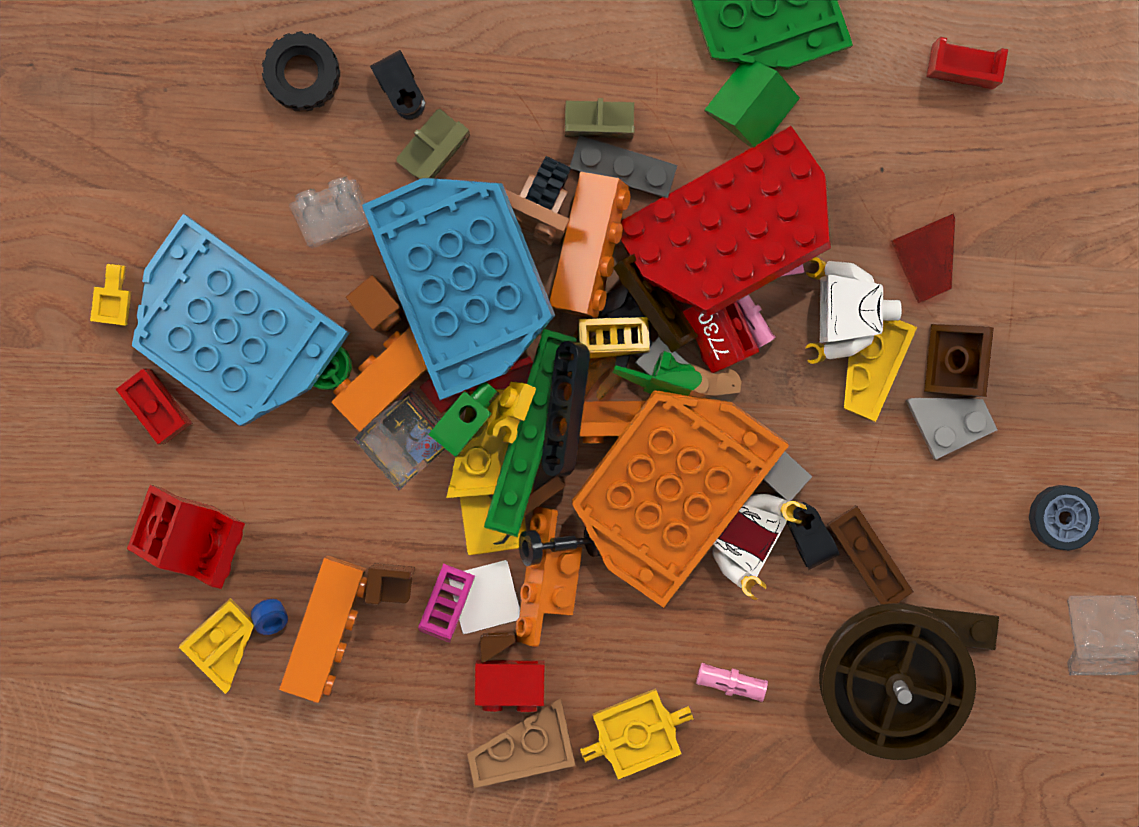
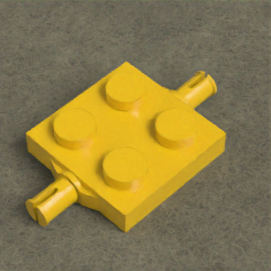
[580,688,694,779]

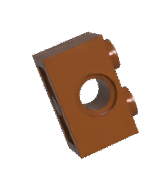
[345,275,404,332]

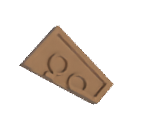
[467,698,576,788]

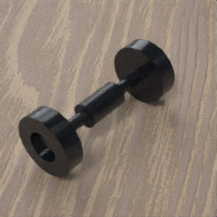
[519,527,601,566]

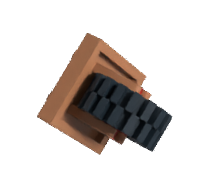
[505,156,571,246]

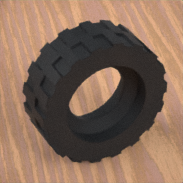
[262,31,340,111]

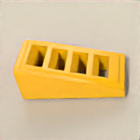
[578,317,650,358]

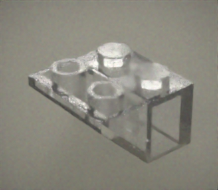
[289,176,370,249]

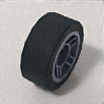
[1029,485,1100,551]

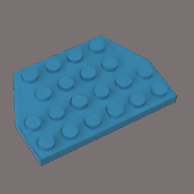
[362,178,555,400]
[132,214,350,426]

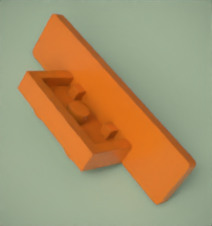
[559,401,646,443]
[516,506,582,647]

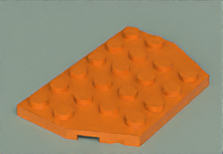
[572,390,789,608]

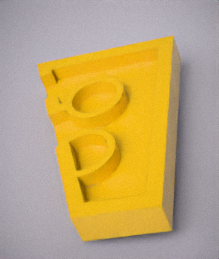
[844,320,917,423]

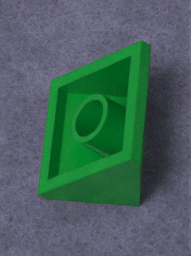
[704,60,800,148]

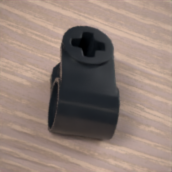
[370,50,426,120]
[786,501,840,570]

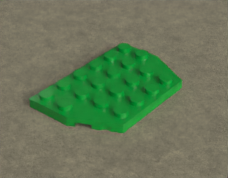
[691,0,853,70]

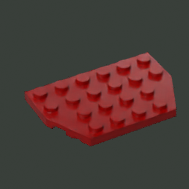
[620,126,831,317]

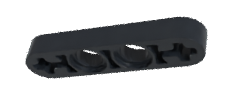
[542,341,590,477]

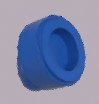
[250,599,288,635]

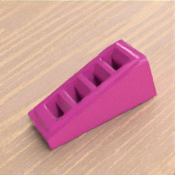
[418,564,475,643]

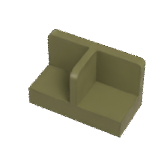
[565,98,635,139]
[396,109,470,180]

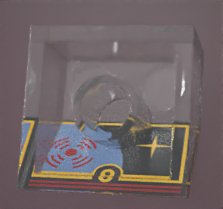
[353,388,446,491]

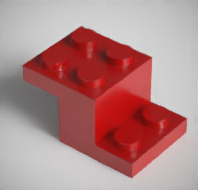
[127,485,245,589]

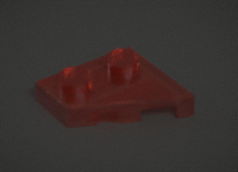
[891,214,955,303]

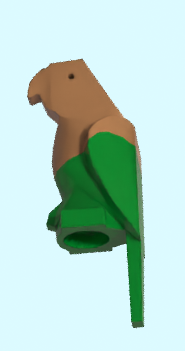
[612,351,742,401]

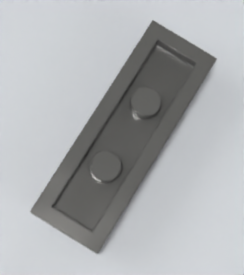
[570,135,678,198]

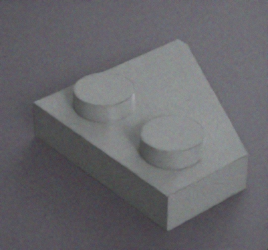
[905,398,998,459]

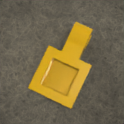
[90,264,131,325]
[487,382,536,443]

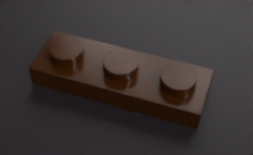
[827,505,914,605]

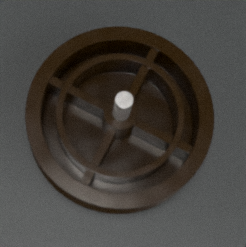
[819,603,976,760]

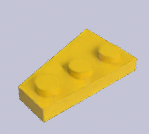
[446,389,509,498]

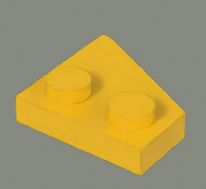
[179,598,254,694]

